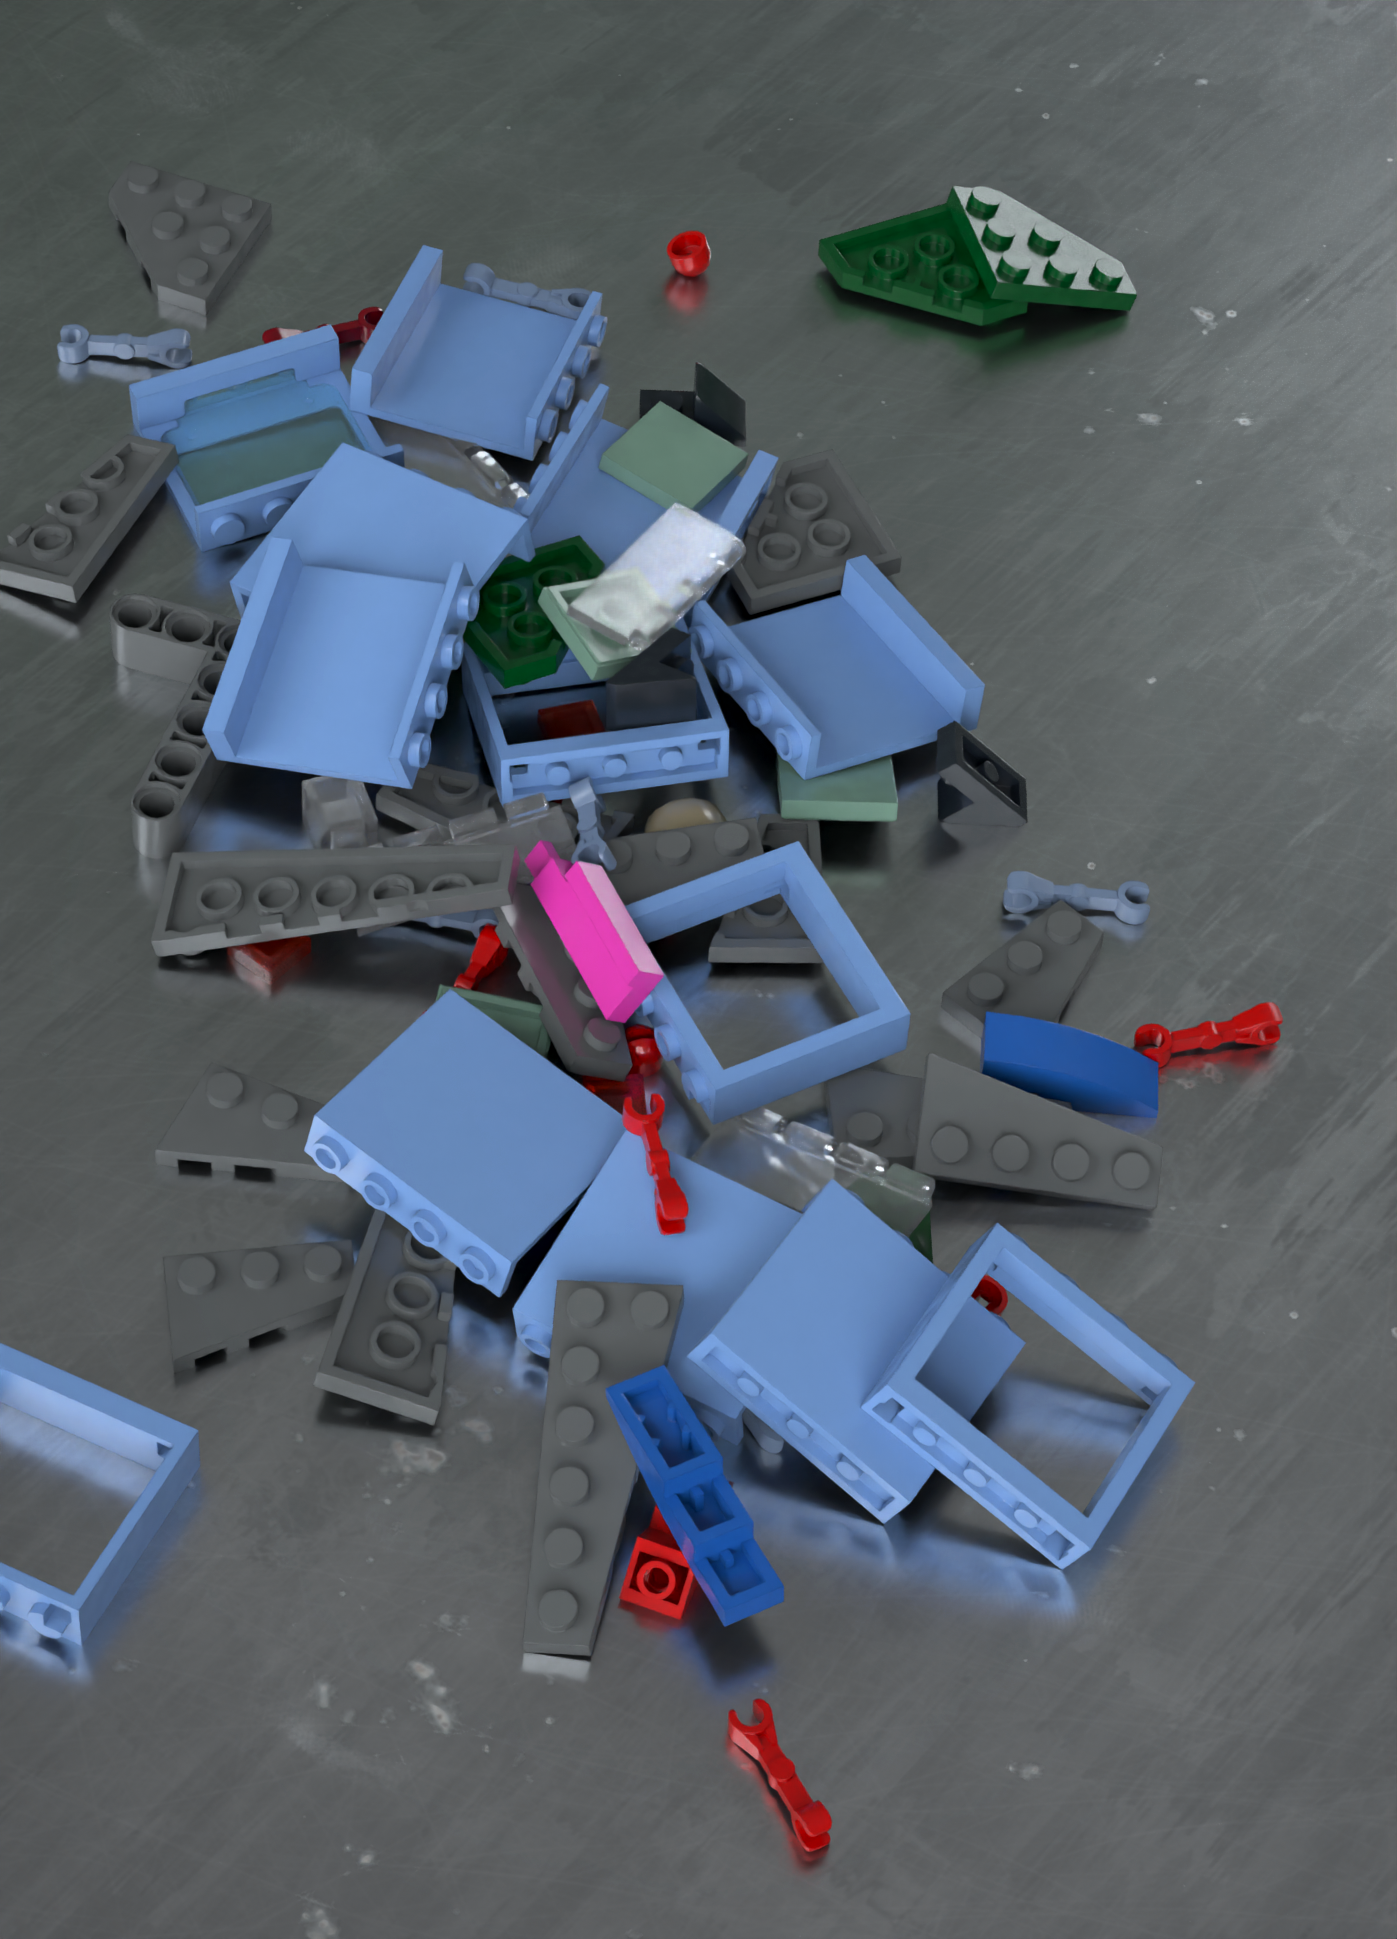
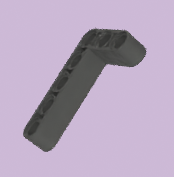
[109,593,241,859]

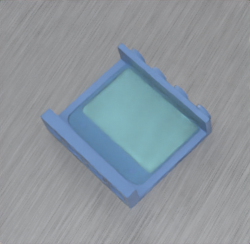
[129,324,405,552]

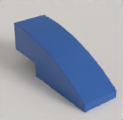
[980,1012,1159,1118]

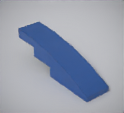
[606,1365,784,1627]

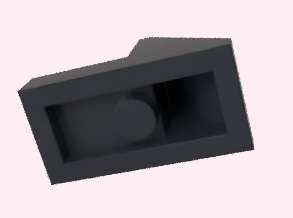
[639,362,746,446]
[606,627,697,731]
[936,721,1028,827]

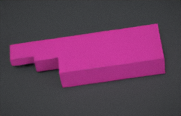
[524,840,664,1023]

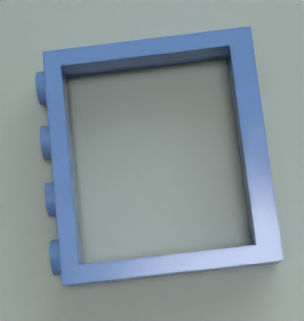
[462,615,729,807]
[625,841,911,1125]
[860,1222,1195,1570]
[0,1343,200,1646]

